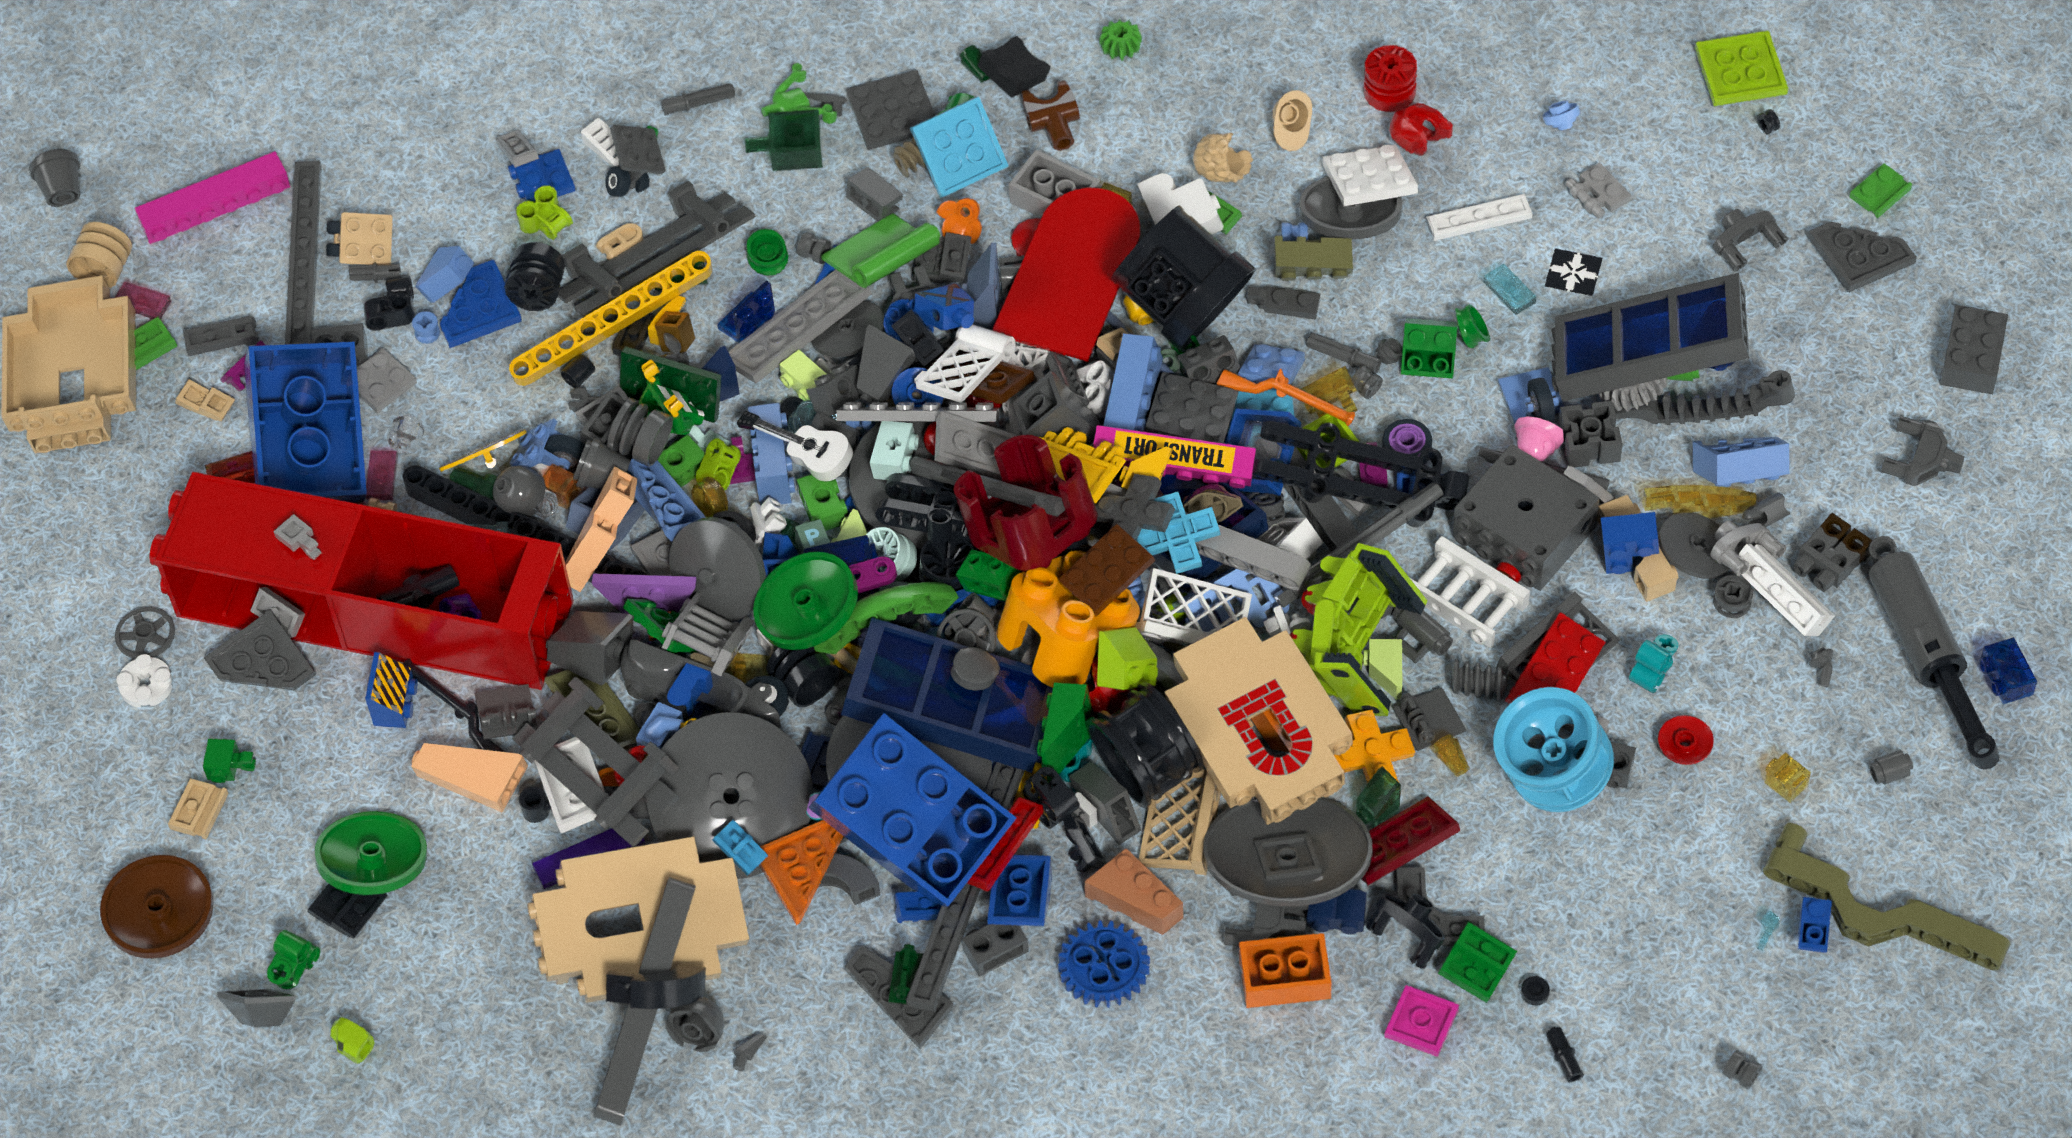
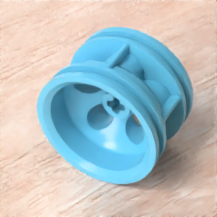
[1493,687,1614,812]

